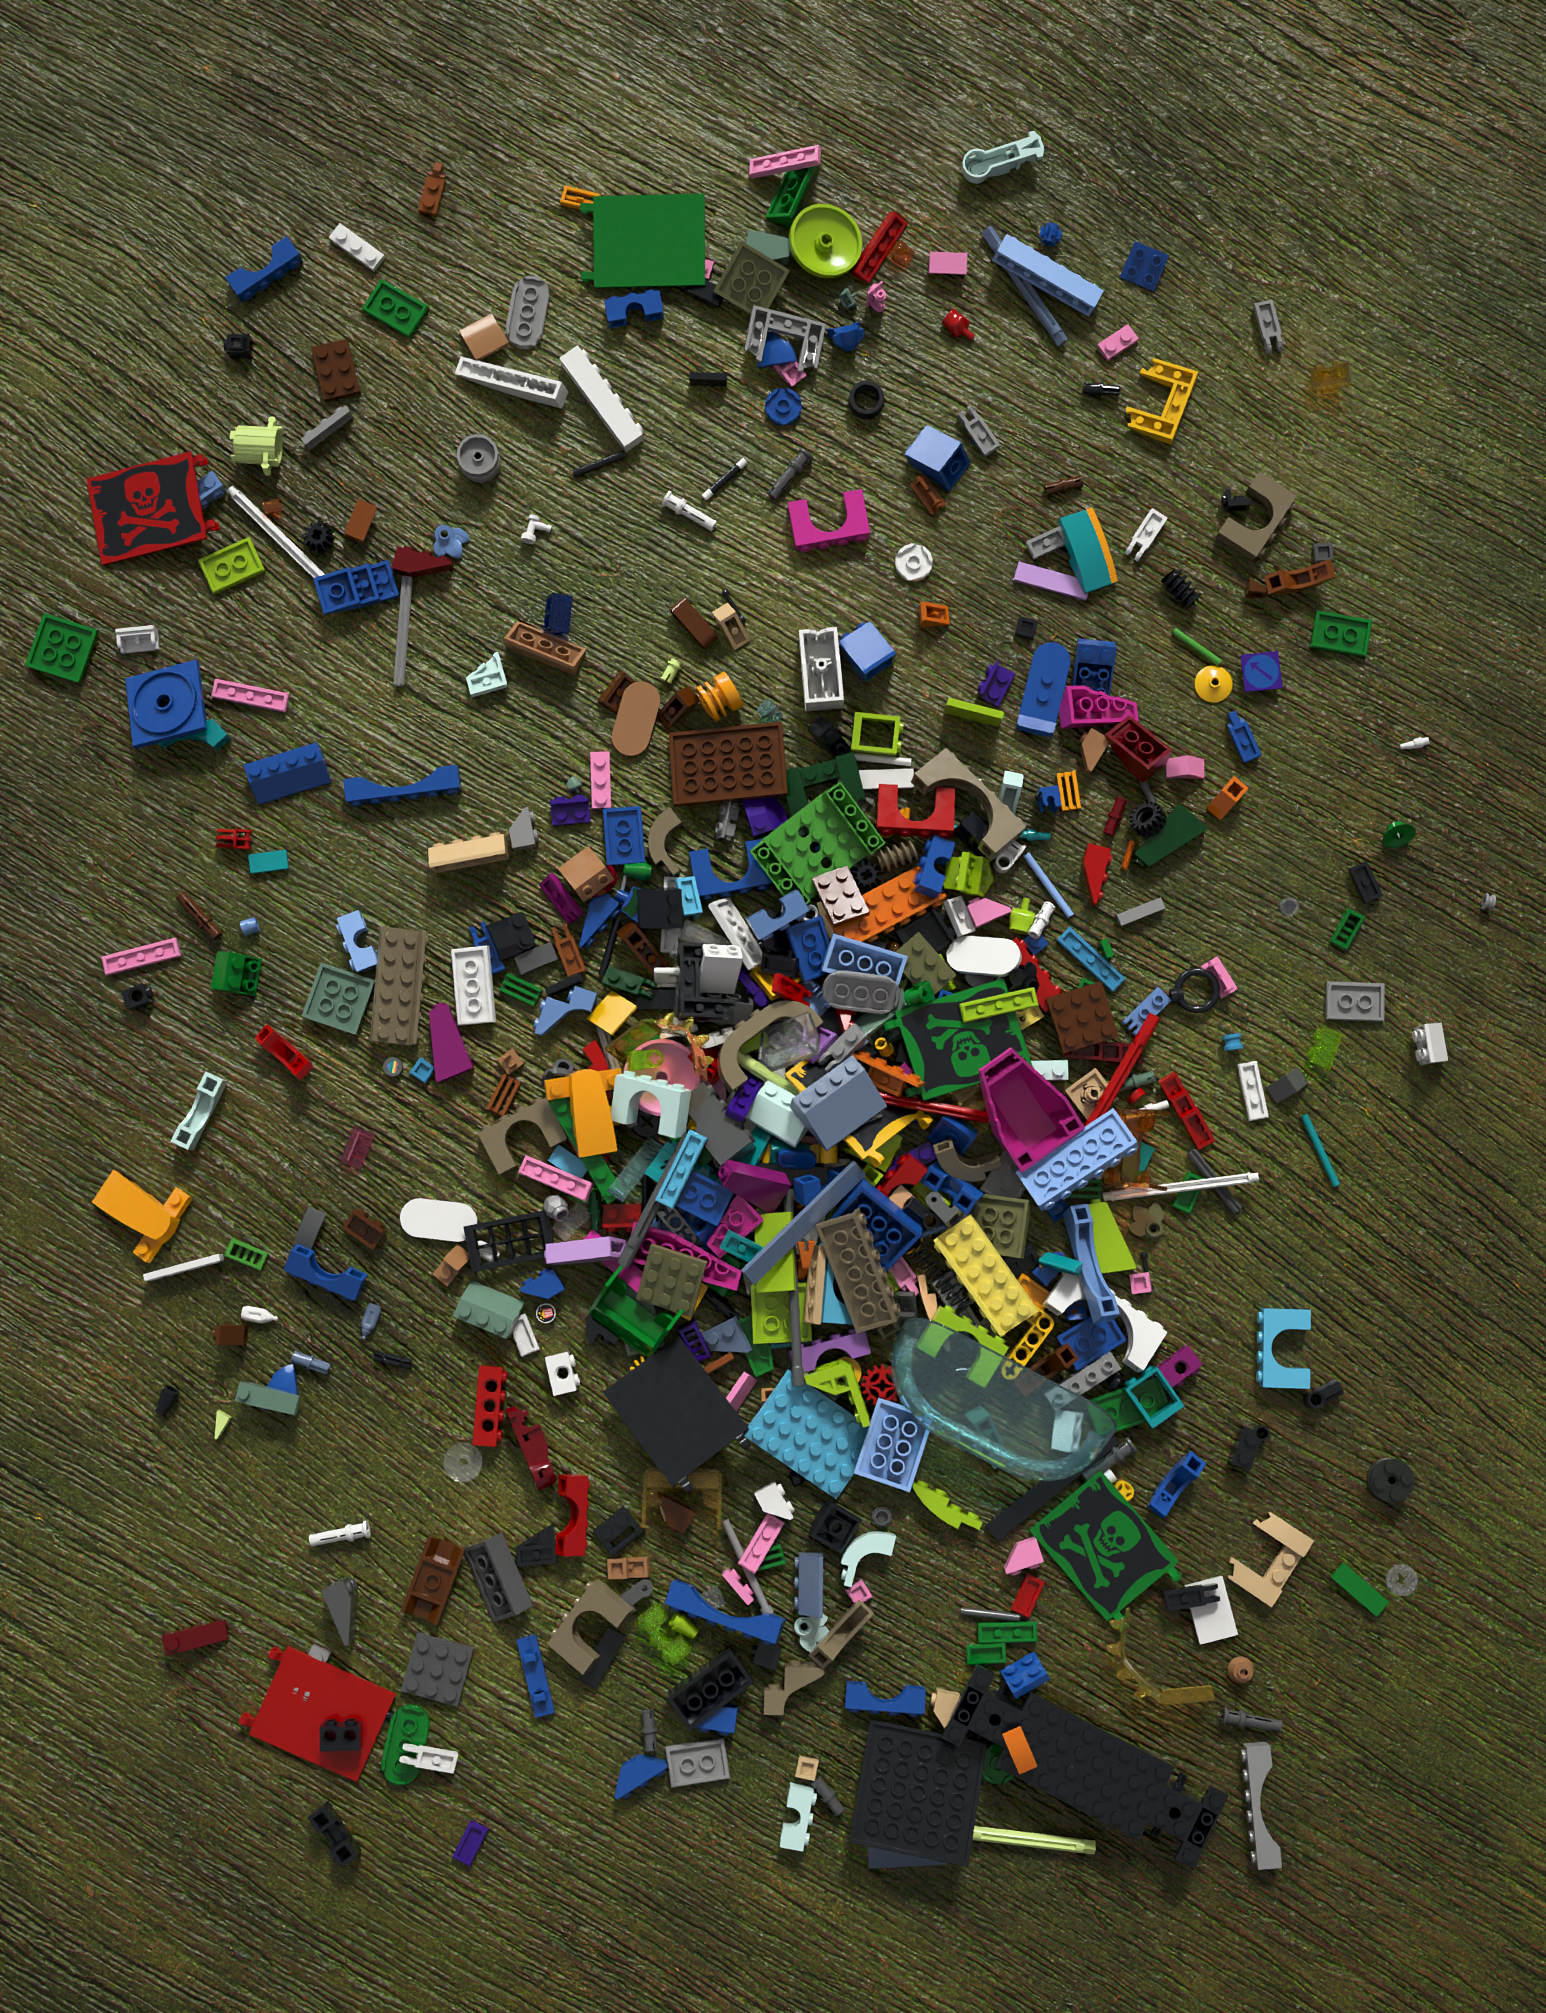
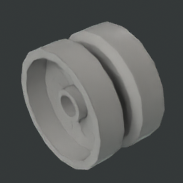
[457,434,501,483]

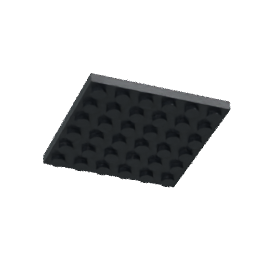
[849,1719,987,1867]

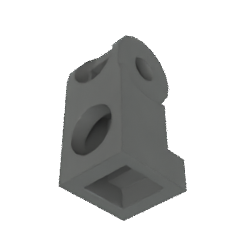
[926,1192,963,1229]
[620,1578,654,1614]

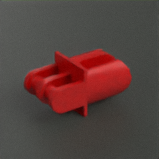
[215,828,253,850]

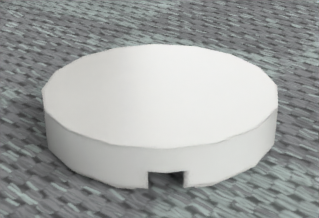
[895,543,933,582]

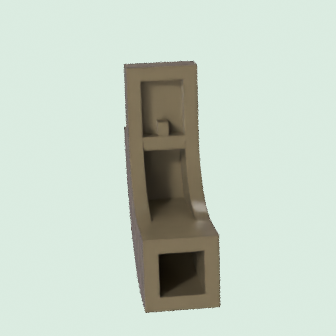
[648,807,682,877]
[933,1139,1002,1182]

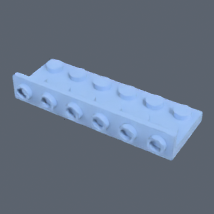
[1016,1108,1139,1211]

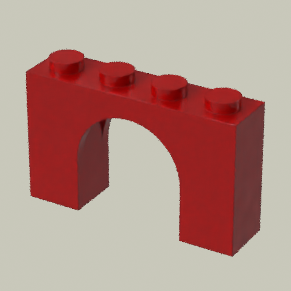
[876,784,955,839]

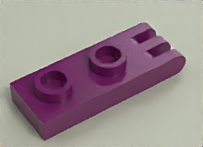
[539,873,583,925]

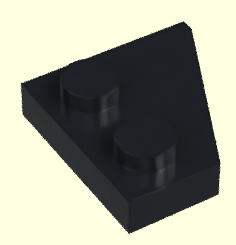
[516,1524,557,1567]

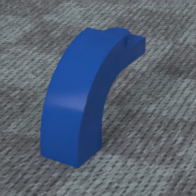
[1147,1451,1206,1519]

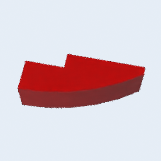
[583,1040,613,1101]

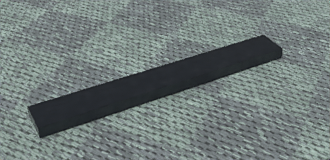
[986,1428,1119,1541]

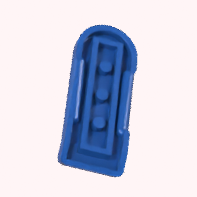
[1016,642,1070,737]

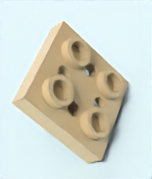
[1064,1068,1119,1121]

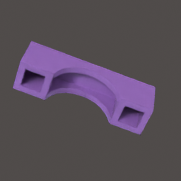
[788,1328,871,1373]

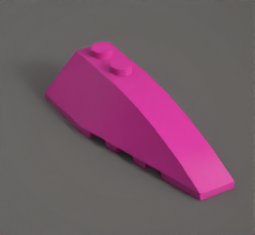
[631,1222,742,1291]

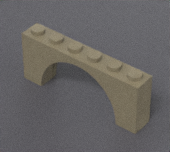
[911,748,1027,861]

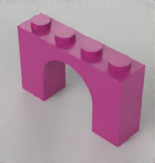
[788,489,870,552]

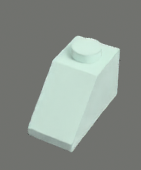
[998,771,1023,815]

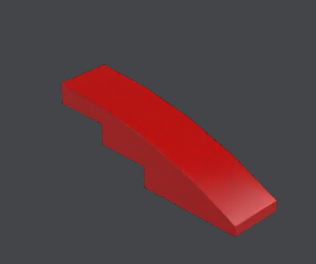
[1158,1072,1215,1150]

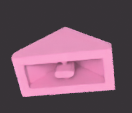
[1166,755,1204,779]

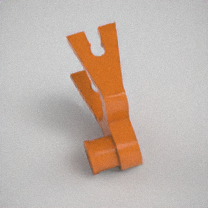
[796,1240,815,1280]

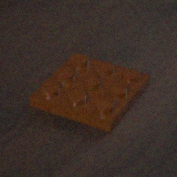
[1045,982,1119,1054]

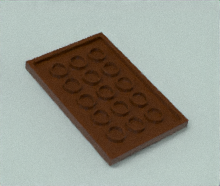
[669,721,788,807]

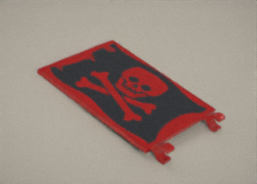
[87,451,220,566]

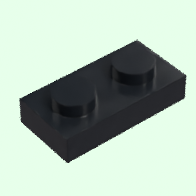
[1348,861,1383,904]

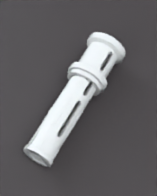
[661,491,717,532]
[309,1520,371,1547]

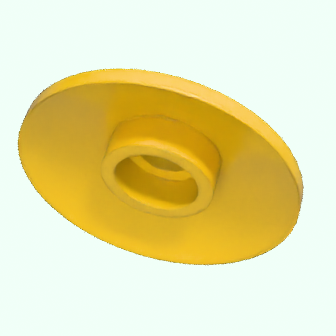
[1194,665,1232,703]

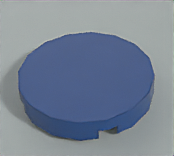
[765,388,802,426]

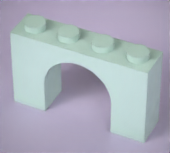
[611,1071,691,1138]

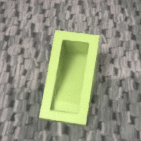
[215,1410,232,1439]

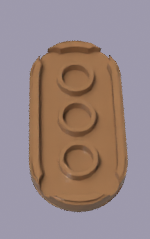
[612,681,660,756]

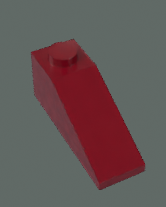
[162,1619,229,1656]

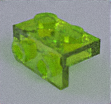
[1306,1025,1343,1070]

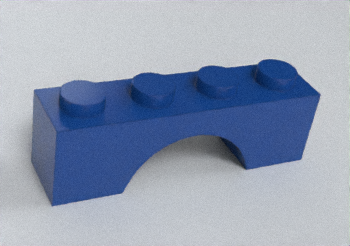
[225,236,303,302]
[284,1244,368,1301]
[845,1681,926,1717]

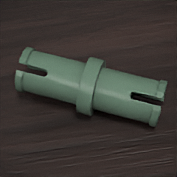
[1119,1070,1156,1093]

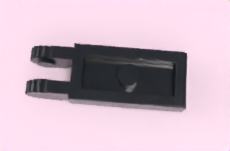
[1163,1583,1220,1611]

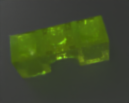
[637,1601,692,1666]

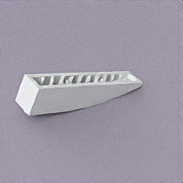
[455,357,568,408]

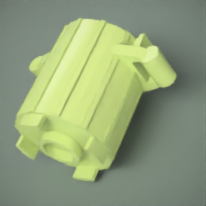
[230,416,284,476]

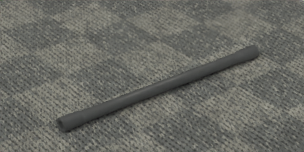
[783,1189,804,1387]

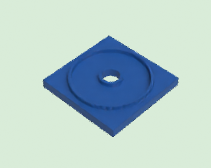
[125,660,208,749]

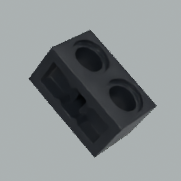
[319,1718,363,1752]

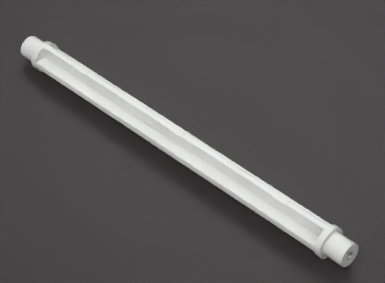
[227,486,325,578]
[1102,1172,1259,1202]

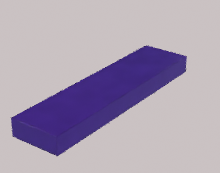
[724,1071,764,1123]

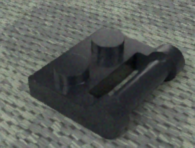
[593,1505,645,1558]

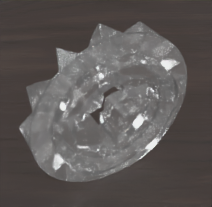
[1385,1564,1418,1596]

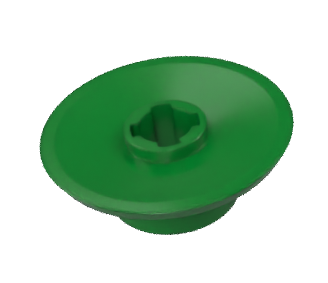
[1382,821,1416,848]

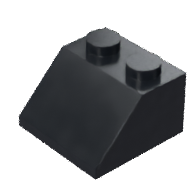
[637,887,683,929]

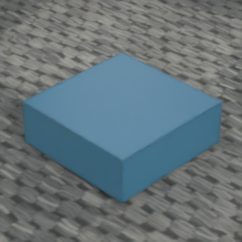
[409,1057,435,1084]

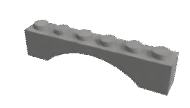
[1240,1742,1282,1870]

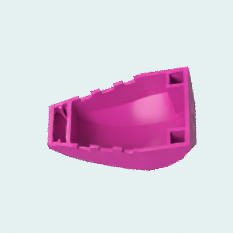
[979,1047,1085,1173]

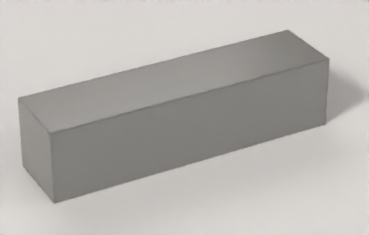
[1115,897,1165,927]

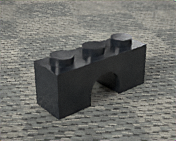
[307,1801,361,1868]

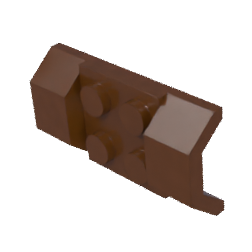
[400,1536,465,1626]

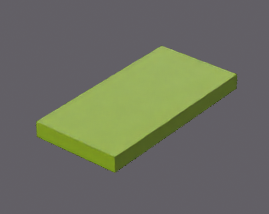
[754,1212,796,1293]

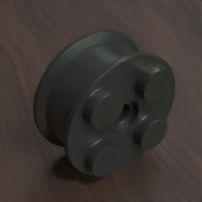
[1367,1458,1414,1503]

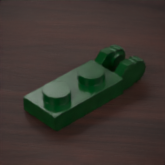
[601,966,658,1000]

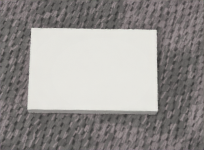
[1184,1576,1238,1645]

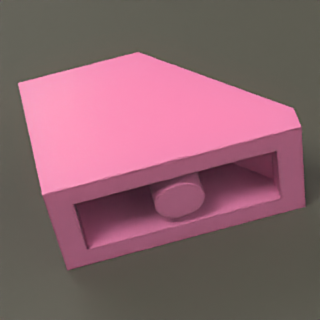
[966,897,1012,929]

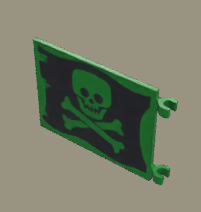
[883,978,1033,1101]
[1029,1470,1182,1628]

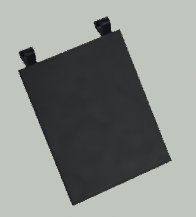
[603,1335,751,1494]

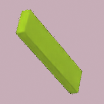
[959,987,1039,1023]

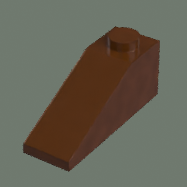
[616,920,670,977]

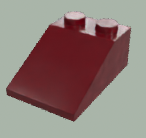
[1104,715,1172,783]

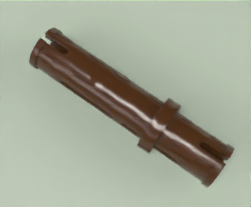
[176,891,223,941]

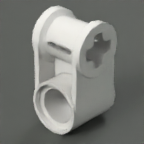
[994,841,1026,873]

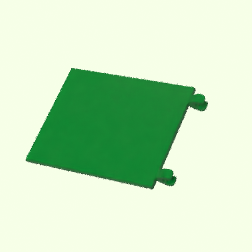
[580,193,706,288]

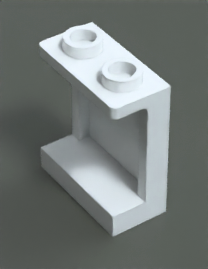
[699,944,743,994]

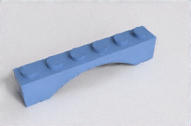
[1062,1204,1120,1324]

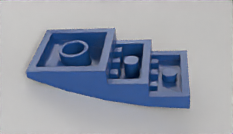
[313,560,400,615]

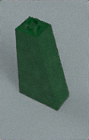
[1132,803,1208,869]

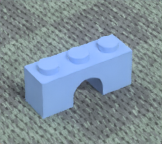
[336,910,377,974]

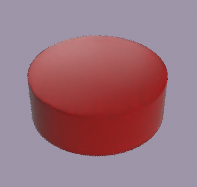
[1127,1088,1146,1105]

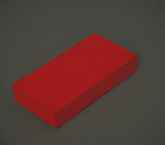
[1011,1573,1045,1618]

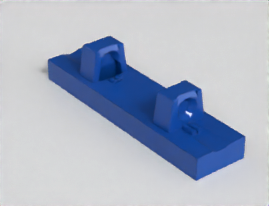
[517,1634,555,1718]

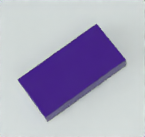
[452,1820,489,1867]

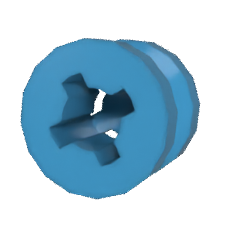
[1222,1033,1243,1051]

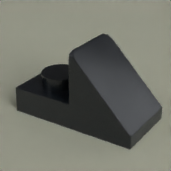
[585,1315,620,1346]

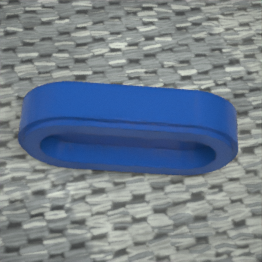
[777,1148,816,1169]

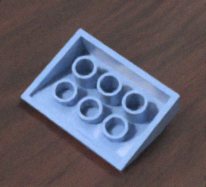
[854,1398,934,1492]

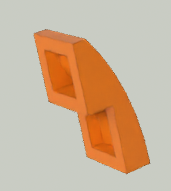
[1002,1726,1038,1775]

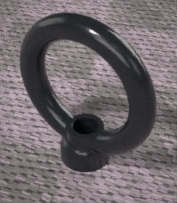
[1169,968,1220,1013]

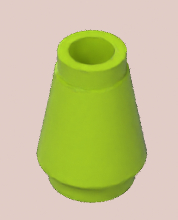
[669,1612,699,1639]

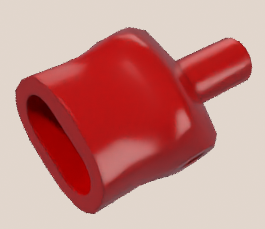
[941,308,975,341]

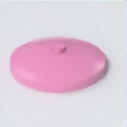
[623,1039,700,1116]

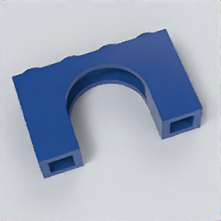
[689,839,773,901]

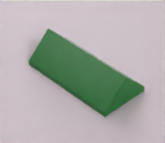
[765,159,821,229]

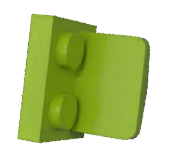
[943,852,994,897]

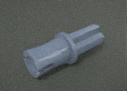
[291,1350,331,1374]

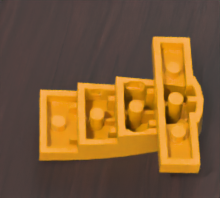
[544,1068,622,1158]
[92,1170,193,1263]

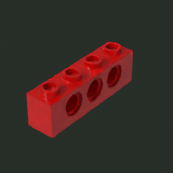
[473,1365,507,1447]

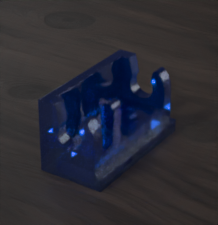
[543,592,573,636]

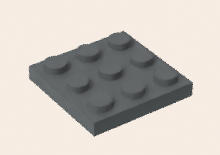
[401,1632,474,1707]

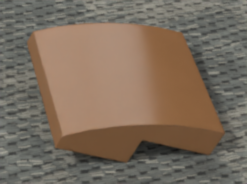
[459,313,509,361]

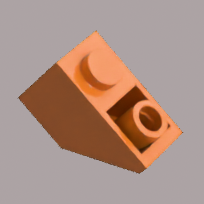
[1205,776,1248,820]

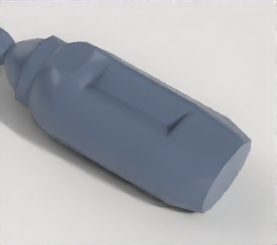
[361,1303,381,1340]

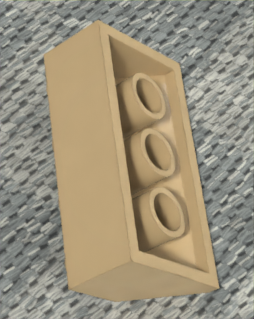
[428,832,510,873]

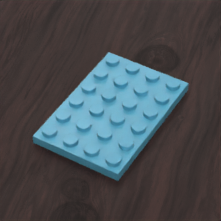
[743,1370,869,1499]

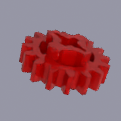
[861,1364,903,1405]

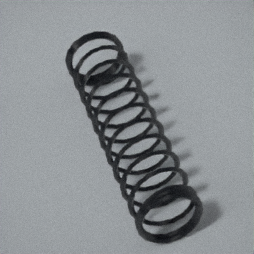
[905,1238,973,1315]

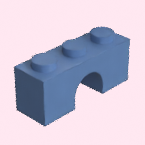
[746,890,810,941]

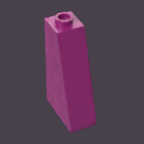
[429,1002,475,1083]
[718,1159,791,1213]

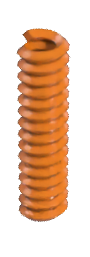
[1121,841,1136,870]

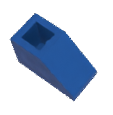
[519,1267,566,1299]
[695,1704,738,1735]

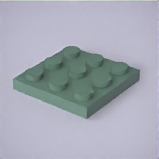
[301,962,375,1035]

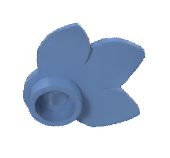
[433,525,470,559]

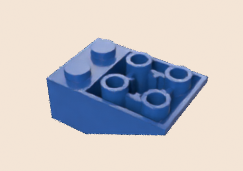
[1072,638,1117,695]

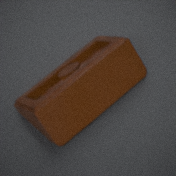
[598,671,636,713]

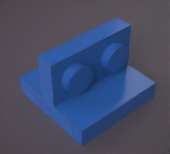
[927,1115,978,1156]

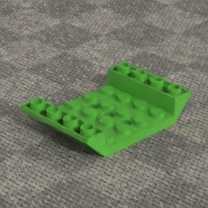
[749,782,885,905]

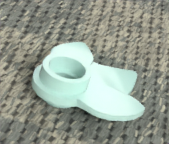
[794,1614,829,1652]

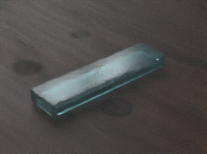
[607,1137,663,1202]

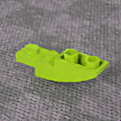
[912,1480,982,1530]

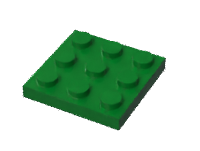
[25,613,99,684]

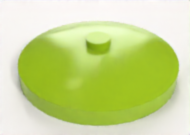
[789,204,862,278]

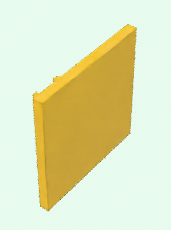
[587,991,638,1035]

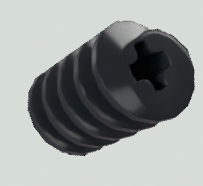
[1161,569,1201,611]

